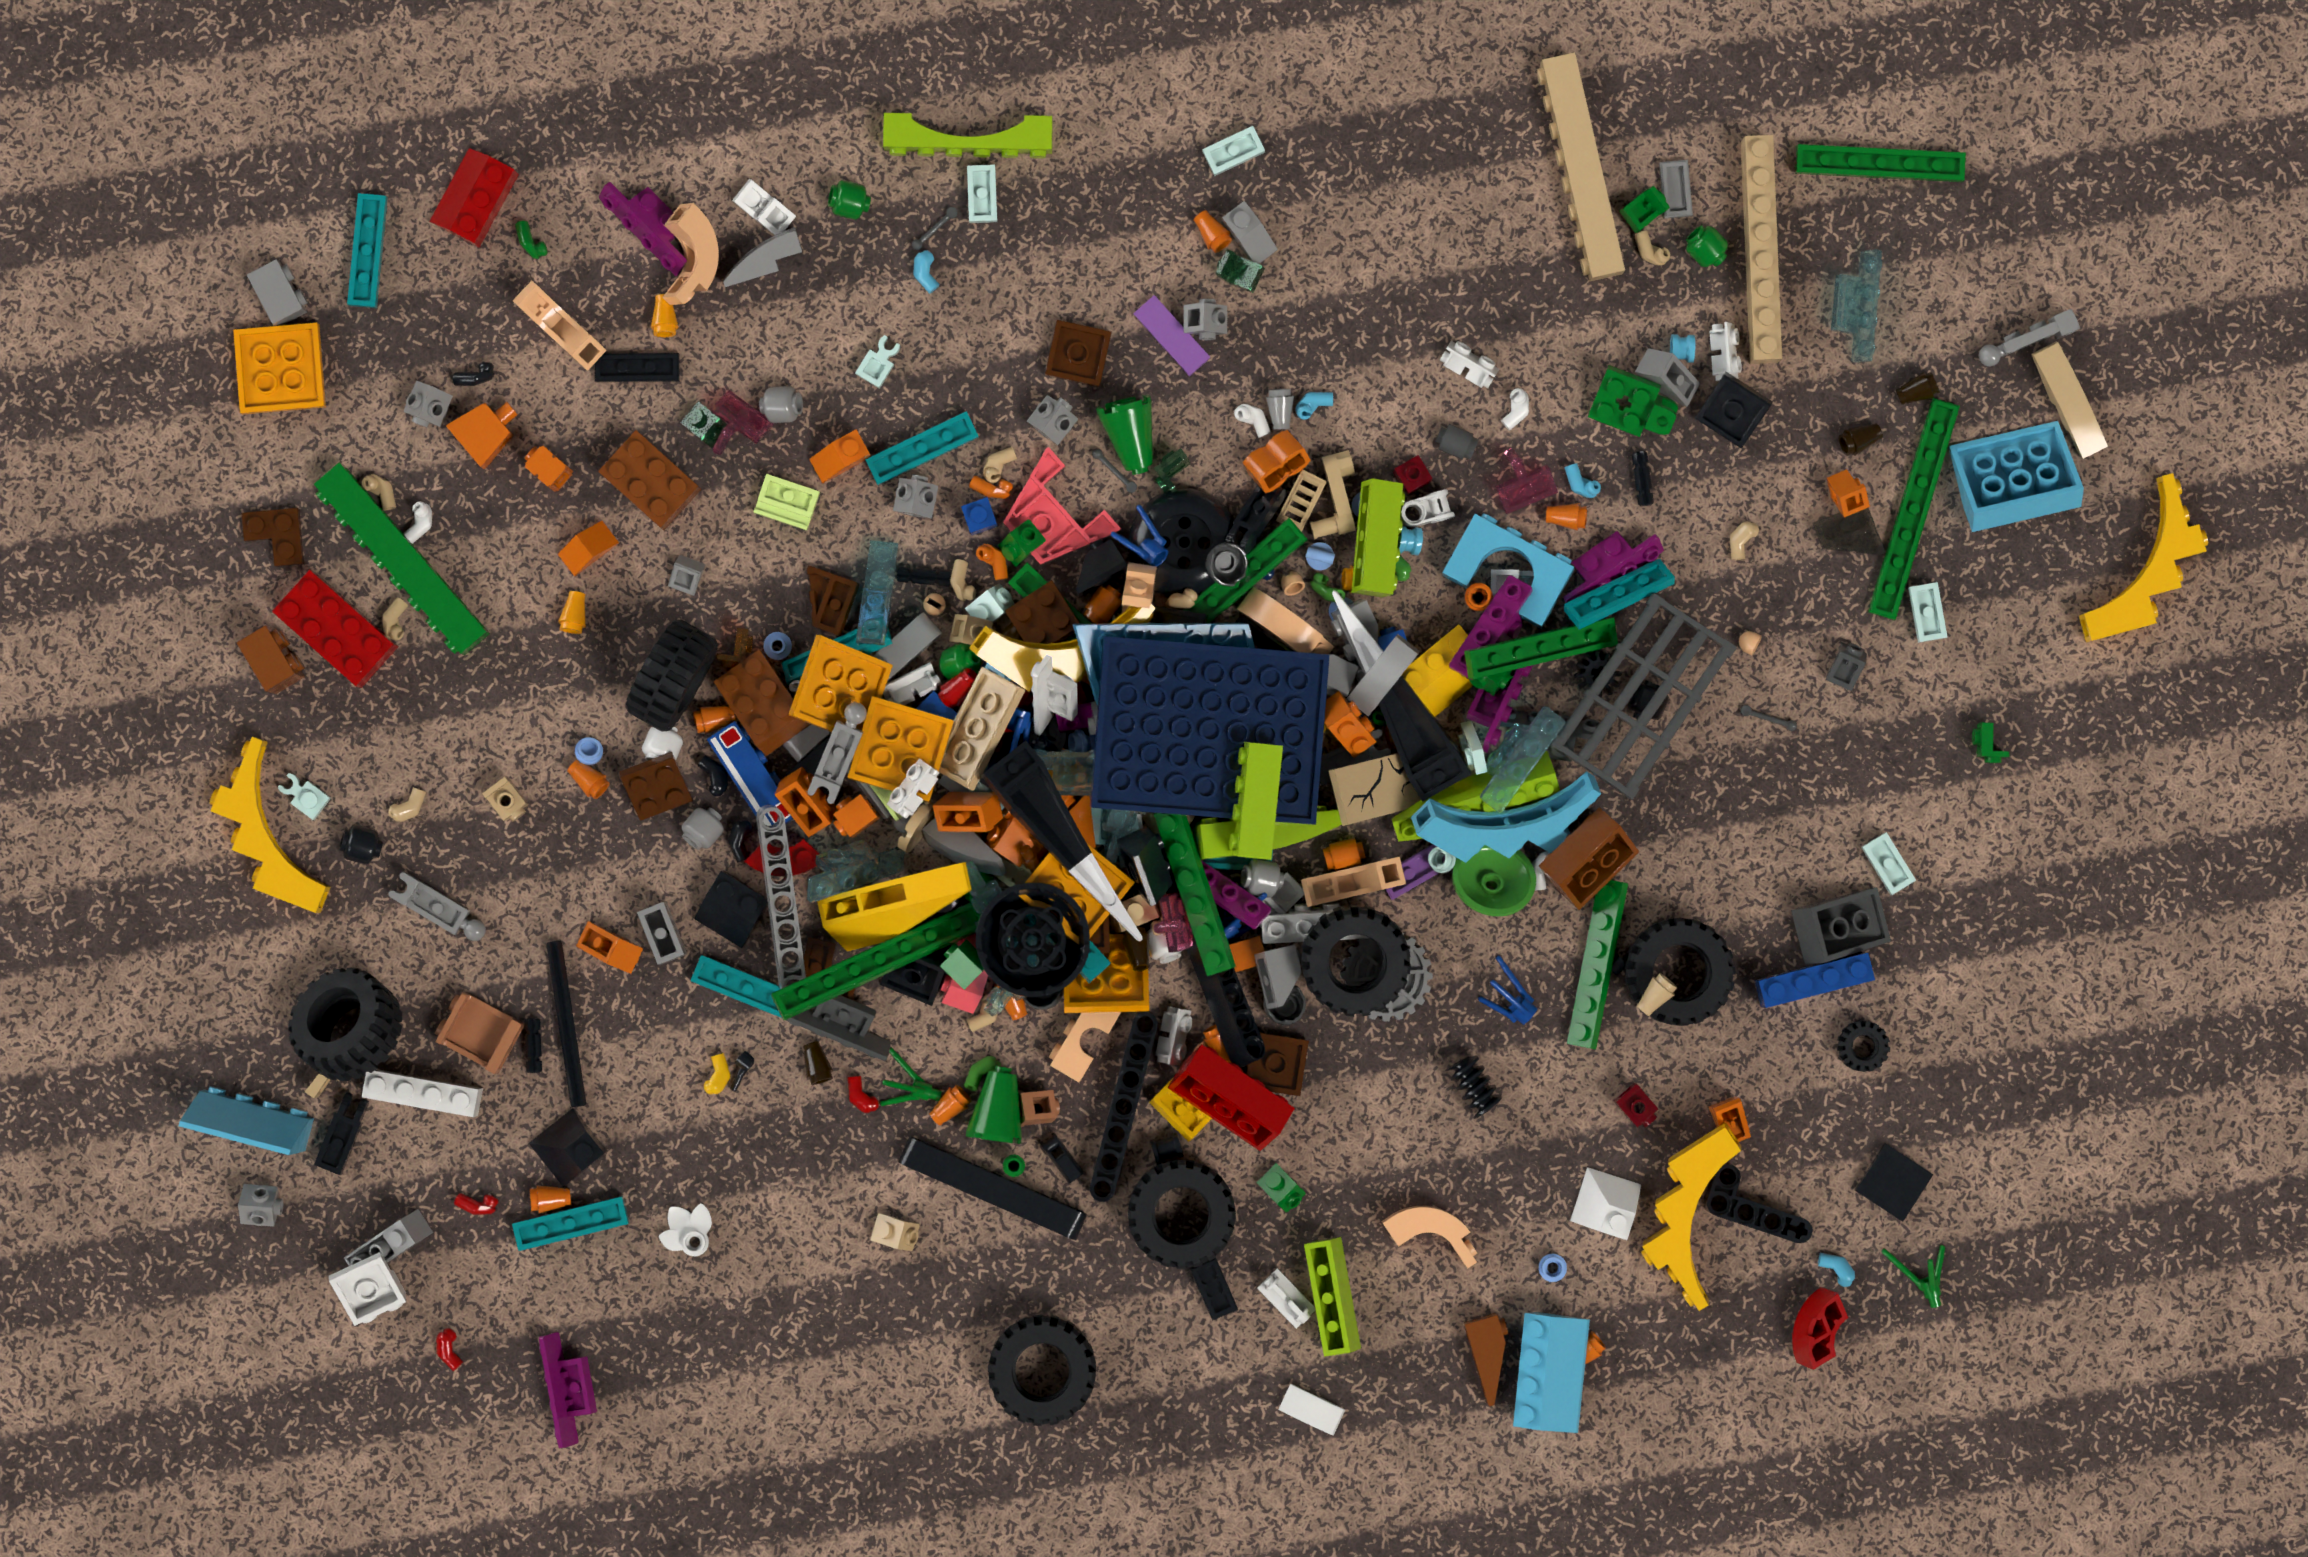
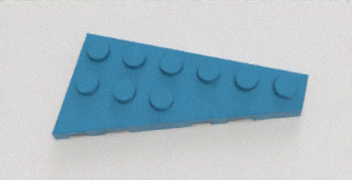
[1072,623,1255,705]

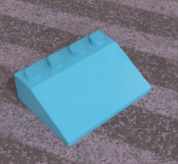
[1949,421,2084,532]
[178,1086,314,1155]

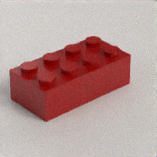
[272,569,399,688]
[1168,1044,1295,1151]

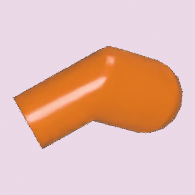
[969,476,1013,499]
[976,544,1008,580]

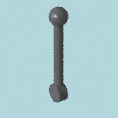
[912,207,958,250]
[1092,448,1137,493]
[1740,705,1797,731]

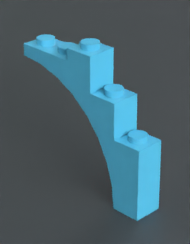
[1411,771,1601,863]

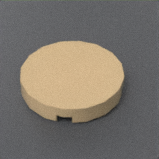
[897,802,935,853]

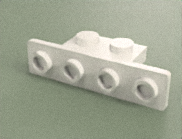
[1031,654,1078,736]
[1262,902,1369,944]

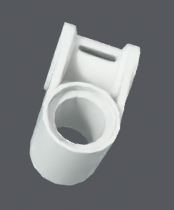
[1400,489,1455,528]

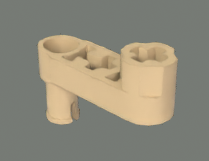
[1310,450,1356,539]

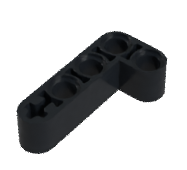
[1703,1163,1813,1243]

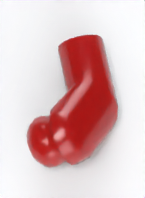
[454,1193,499,1215]
[436,1328,463,1372]

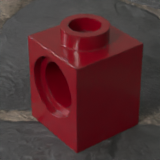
[1393,455,1433,496]

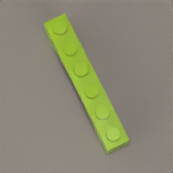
[883,113,1053,159]

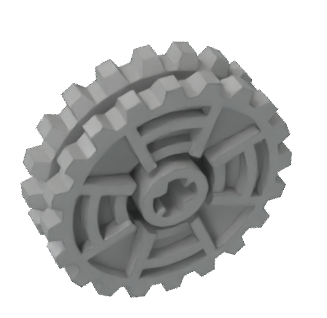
[1340,932,1433,1021]

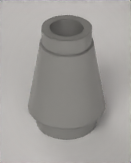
[1266,389,1294,429]

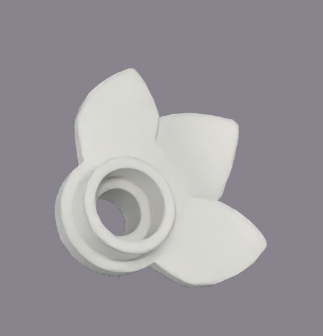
[659,1204,712,1256]

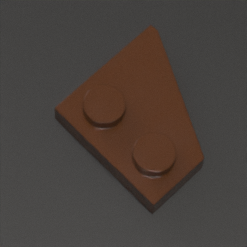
[807,565,860,636]

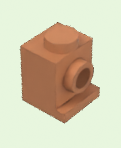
[1018,1090,1060,1127]

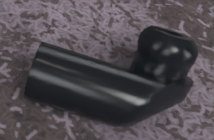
[453,362,495,386]
[698,755,728,796]
[728,820,752,863]

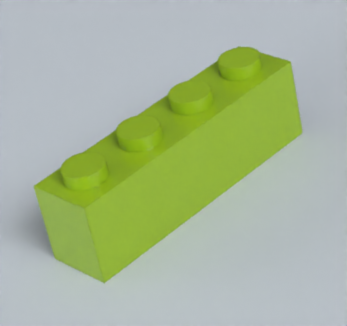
[1351,478,1405,598]
[1229,742,1283,860]
[1304,1237,1361,1357]

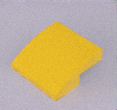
[1149,1077,1212,1142]

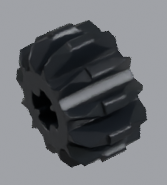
[1574,651,1622,698]

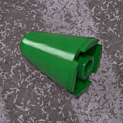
[1096,395,1153,475]
[966,1066,1022,1144]

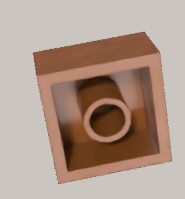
[237,625,305,694]

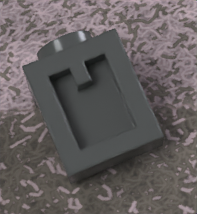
[1826,642,1867,691]

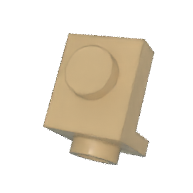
[871,1213,920,1251]

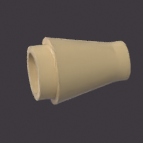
[1636,973,1677,1016]

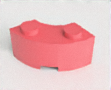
[940,933,988,1014]

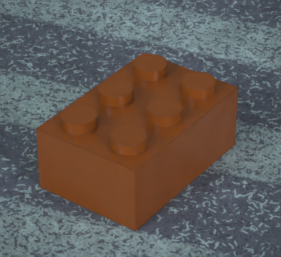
[598,430,702,530]
[714,649,811,756]
[1539,807,1639,910]

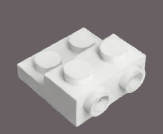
[329,1252,406,1326]

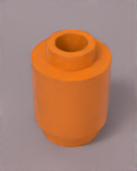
[1082,585,1122,624]
[1323,837,1366,871]

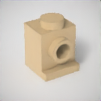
[482,777,528,822]

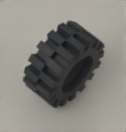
[1836,1021,1890,1072]

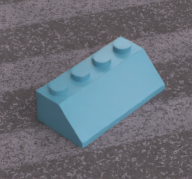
[1513,1312,1590,1433]

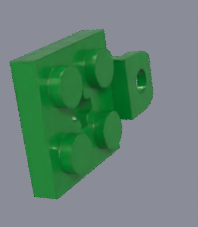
[1588,365,1678,437]

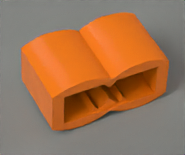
[1243,430,1311,493]

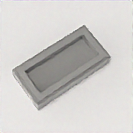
[1659,160,1693,219]

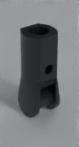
[1040,1132,1085,1184]

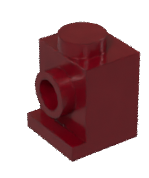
[1613,1083,1658,1128]

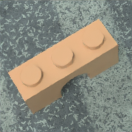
[1049,1012,1121,1082]

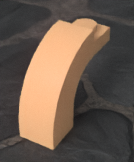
[662,203,719,305]
[513,280,607,371]
[1122,562,1157,613]
[1237,587,1334,654]
[1301,857,1406,907]
[1381,1206,1478,1268]

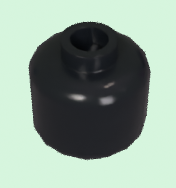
[1628,680,1669,720]
[339,824,383,865]

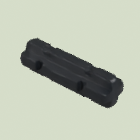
[1632,451,1654,507]
[896,567,952,587]
[524,1018,542,1073]

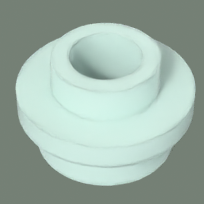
[1428,847,1456,873]

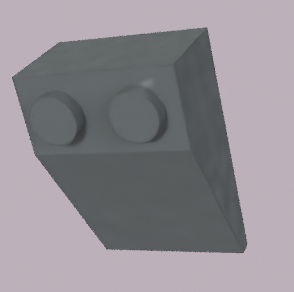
[1791,887,1891,965]

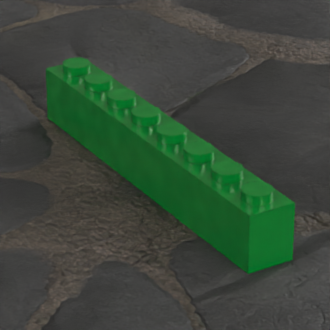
[314,462,490,655]

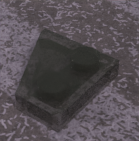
[1812,508,1886,555]

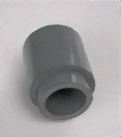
[1435,424,1479,460]

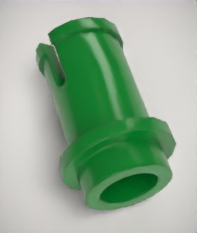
[1003,1154,1025,1177]

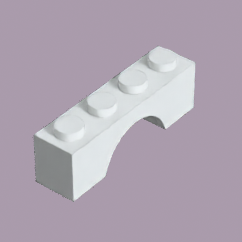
[362,1069,483,1117]

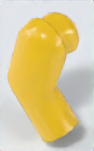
[704,1053,731,1095]

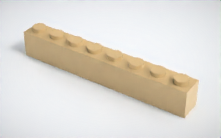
[1537,52,1625,281]
[1741,135,1782,364]

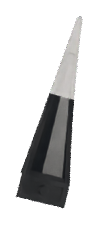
[1332,589,1472,802]
[981,741,1142,941]

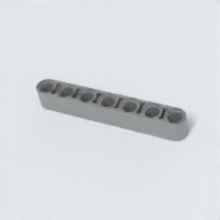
[783,612,942,762]
[756,804,806,989]

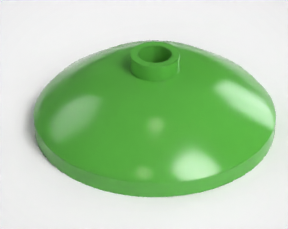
[1452,845,1536,917]

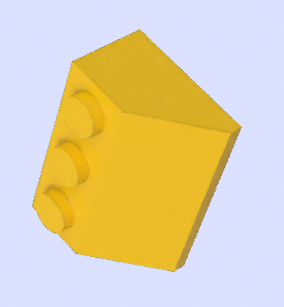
[1402,624,1473,717]

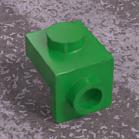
[1619,186,1670,233]
[998,520,1046,567]
[1467,670,1513,696]
[1972,722,2009,763]
[1256,1163,1306,1212]

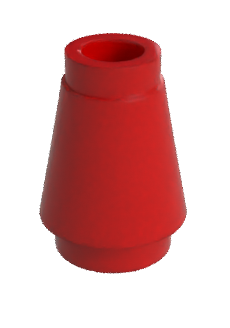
[938,668,977,708]

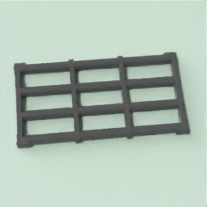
[1548,593,1737,800]

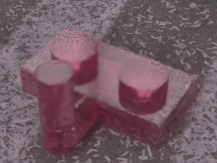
[712,390,774,455]
[1495,448,1558,514]
[1153,891,1193,952]

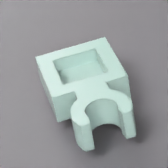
[855,335,900,389]
[278,773,331,820]

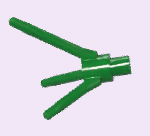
[880,1047,942,1106]
[1881,1245,1945,1308]

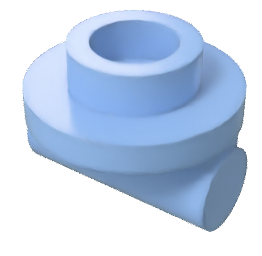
[1305,542,1335,571]

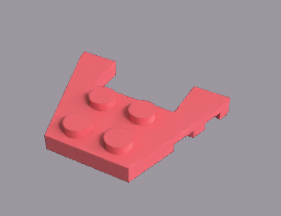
[1003,447,1121,565]

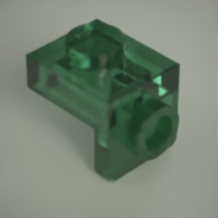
[1216,249,1265,293]
[680,401,731,450]
[1154,448,1190,493]

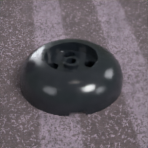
[1128,488,1240,598]
[976,883,1090,997]

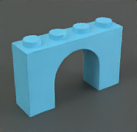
[1442,513,1574,629]

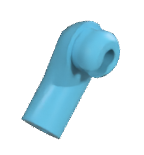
[913,250,940,294]
[1295,392,1333,420]
[1564,463,1601,498]
[1818,1252,1855,1287]

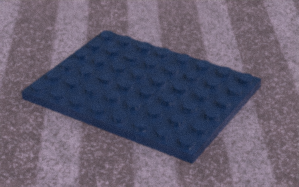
[1090,636,1330,825]

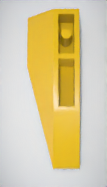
[817,862,972,951]

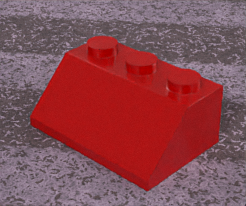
[429,148,519,248]

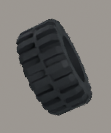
[625,620,718,732]
[1301,904,1411,1017]
[1624,918,1736,1026]
[288,967,403,1081]
[1128,1159,1236,1269]
[988,1314,1096,1426]

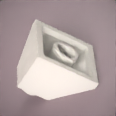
[1570,1167,1641,1240]

